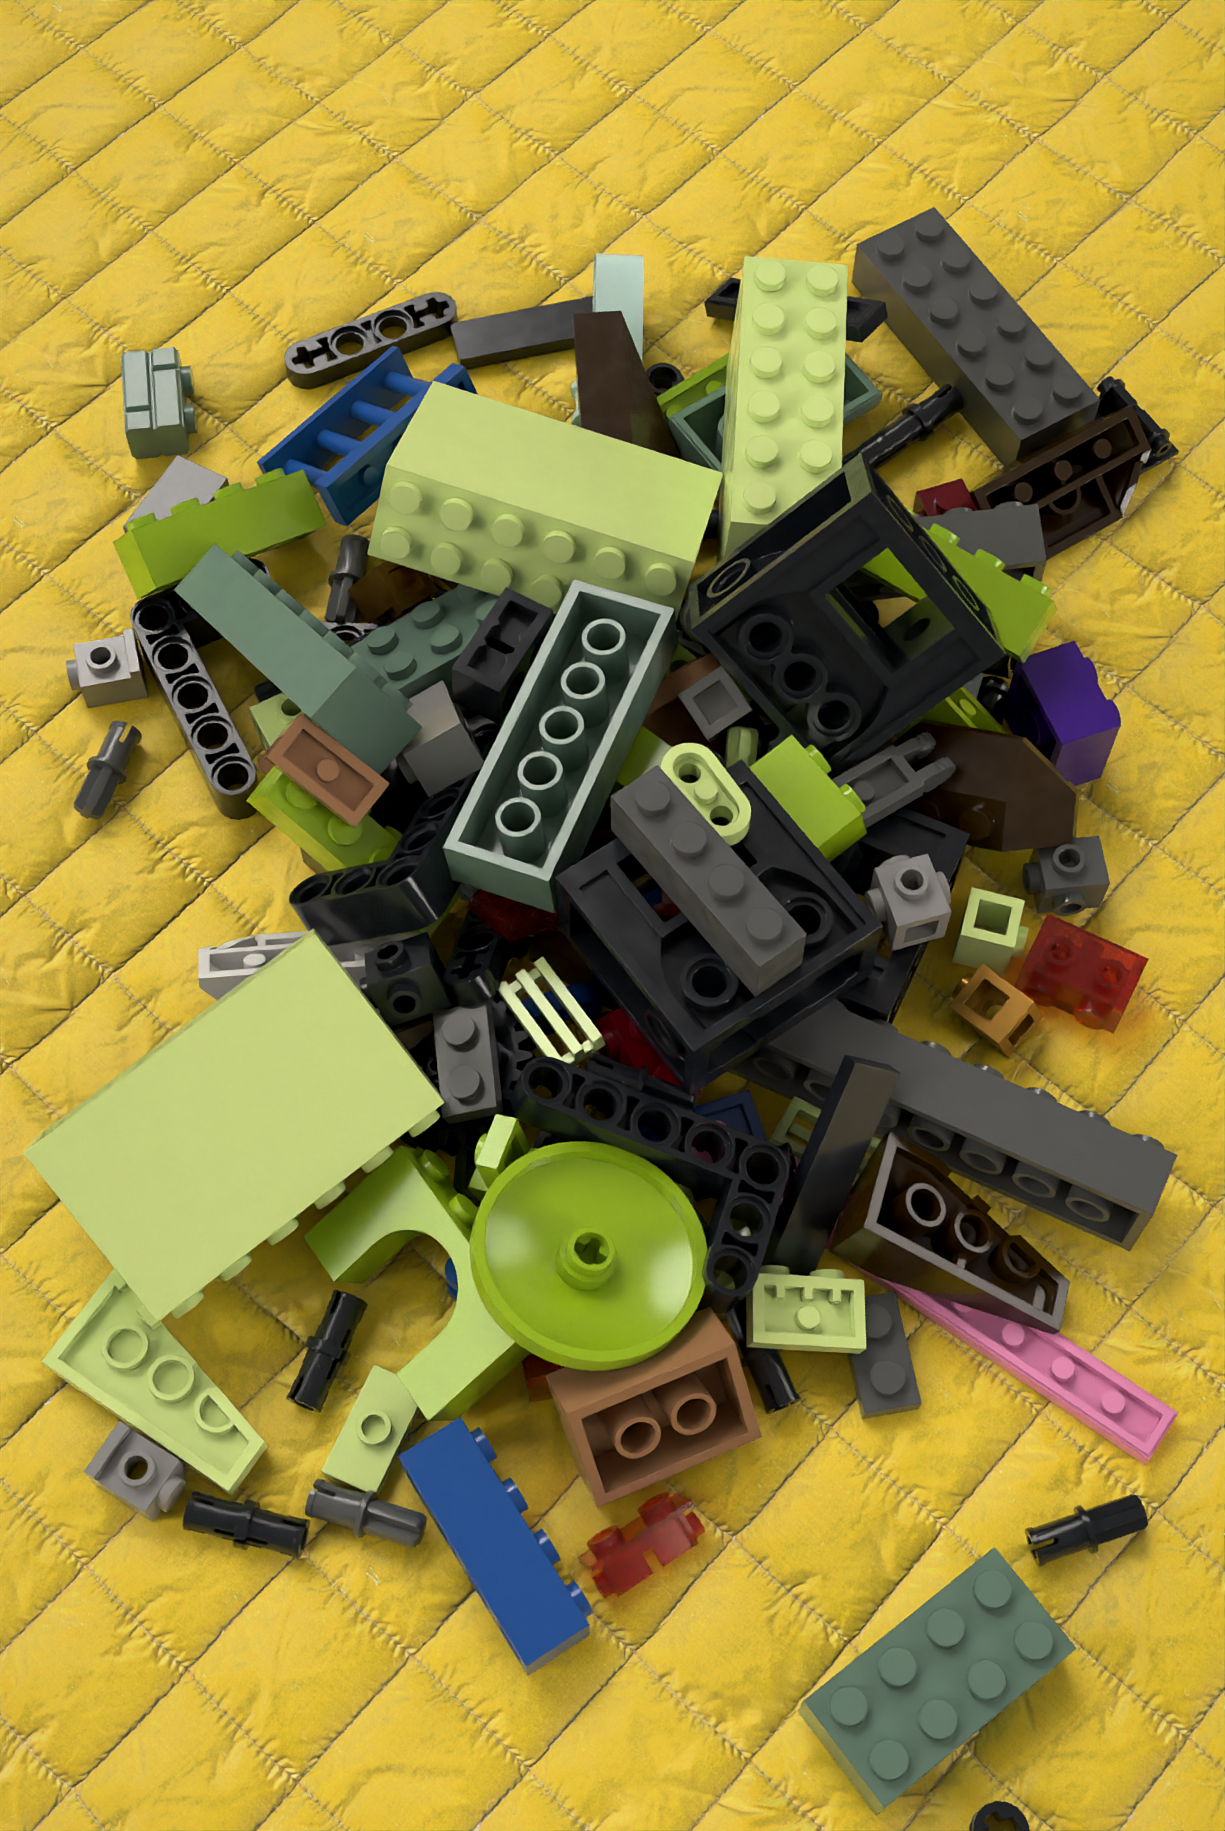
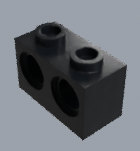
[451,587,553,725]

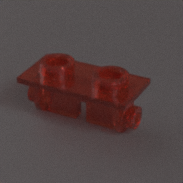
[577,1492,705,1599]

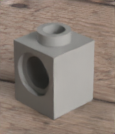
[678,665,753,743]

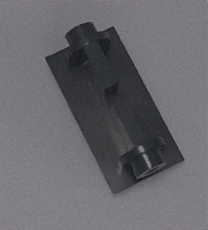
[1094,376,1179,475]

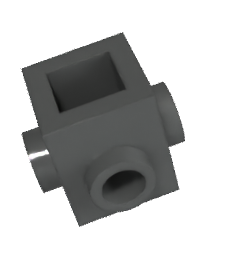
[1022,836,1110,916]

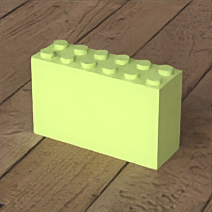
[716,256,848,564]
[368,381,723,621]
[24,928,444,1322]

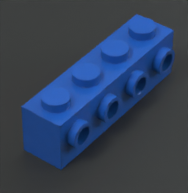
[398,1417,593,1676]

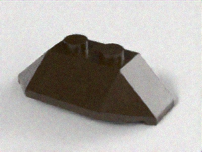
[969,405,1152,560]
[885,719,1080,852]

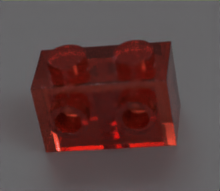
[1014,914,1149,1034]

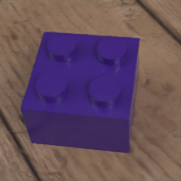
[1004,641,1121,786]

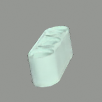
[592,253,644,362]

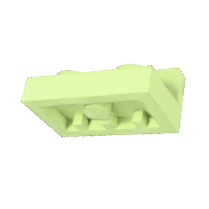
[746,1265,866,1354]

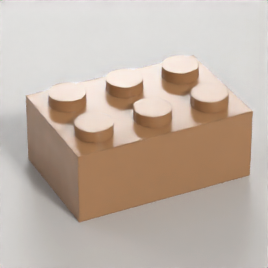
[546,1307,762,1508]

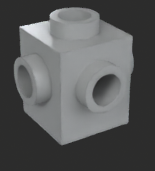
[864,854,951,951]

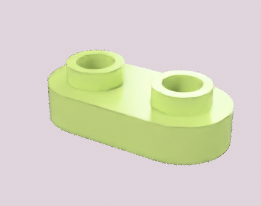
[661,743,751,846]

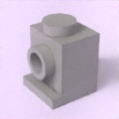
[66,628,148,708]
[84,1420,187,1522]

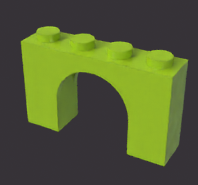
[304,1146,531,1421]

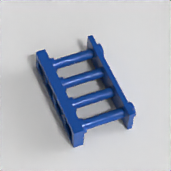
[257,346,478,527]

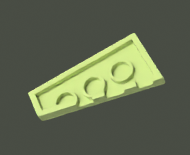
[42,1268,267,1496]

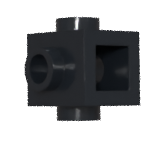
[359,932,451,1027]

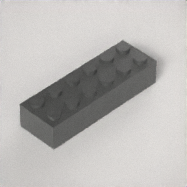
[852,207,1100,466]

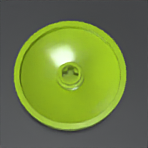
[469,1141,707,1371]

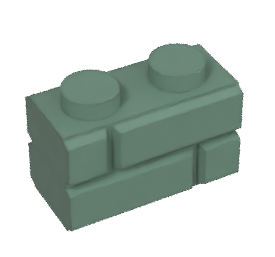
[121,347,198,459]

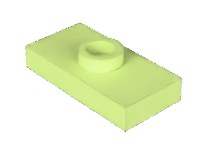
[321,1365,420,1497]

